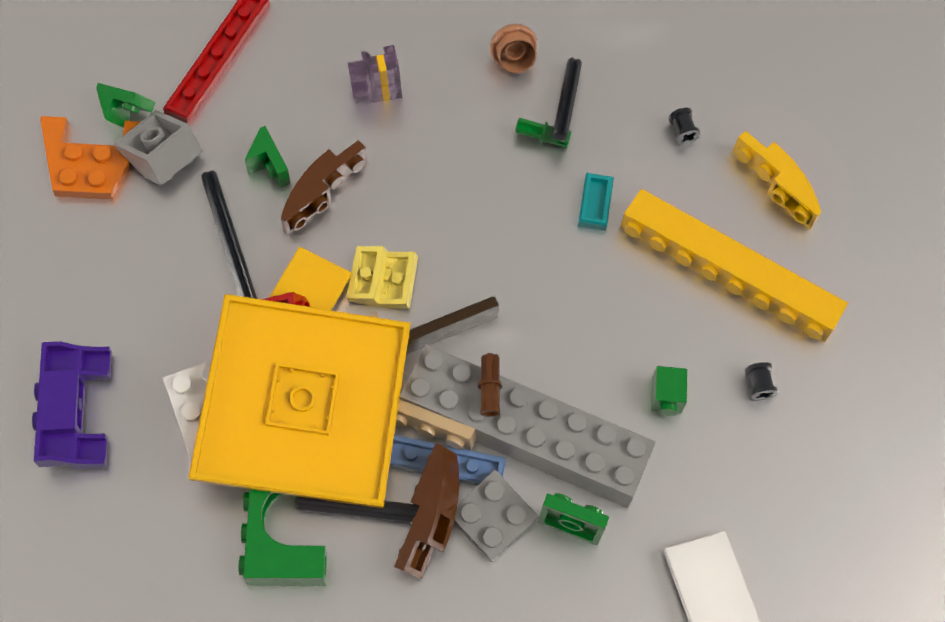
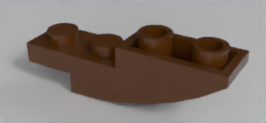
[281,140,367,235]
[394,443,459,579]

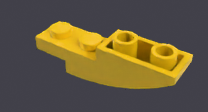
[732,130,821,229]

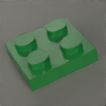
[538,493,609,545]

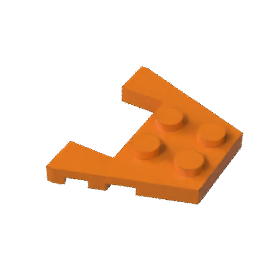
[40,116,141,199]

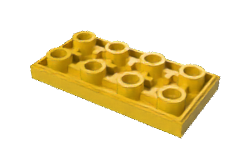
[270,246,352,310]

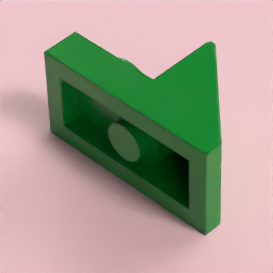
[96,83,156,128]
[245,126,291,189]

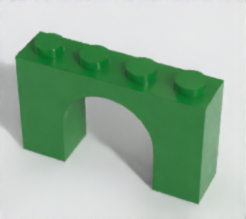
[238,489,327,586]

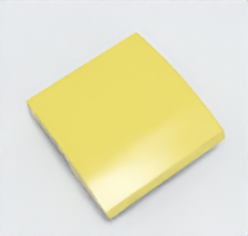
[346,246,418,309]

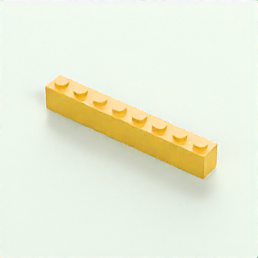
[620,189,849,342]

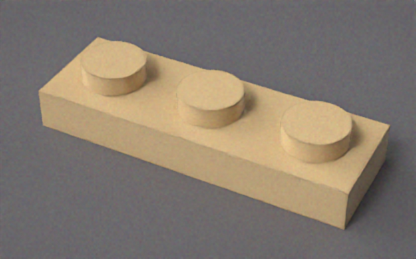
[396,399,476,450]

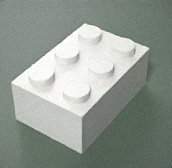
[163,360,211,461]

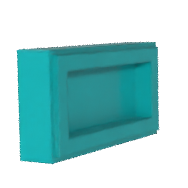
[578,173,614,231]

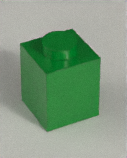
[651,366,687,416]

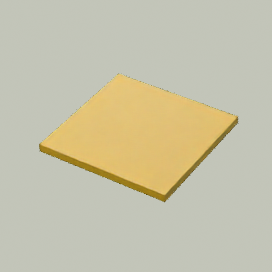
[188,294,411,509]

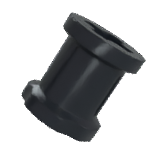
[668,107,701,145]
[745,362,778,400]

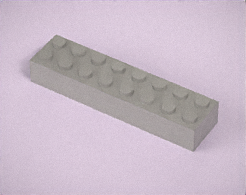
[400,344,656,508]

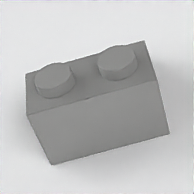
[114,110,203,186]

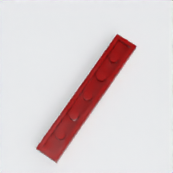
[163,0,270,124]

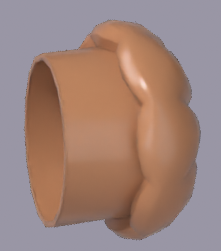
[490,24,537,73]

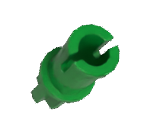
[515,118,572,149]

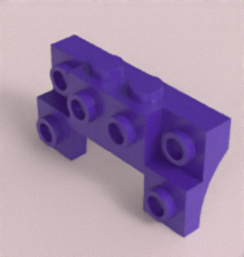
[32,341,112,469]

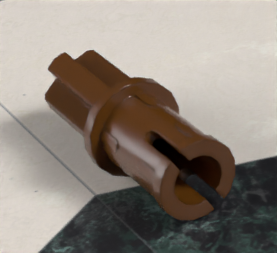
[478,353,503,417]

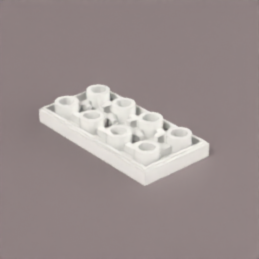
[663,531,760,622]

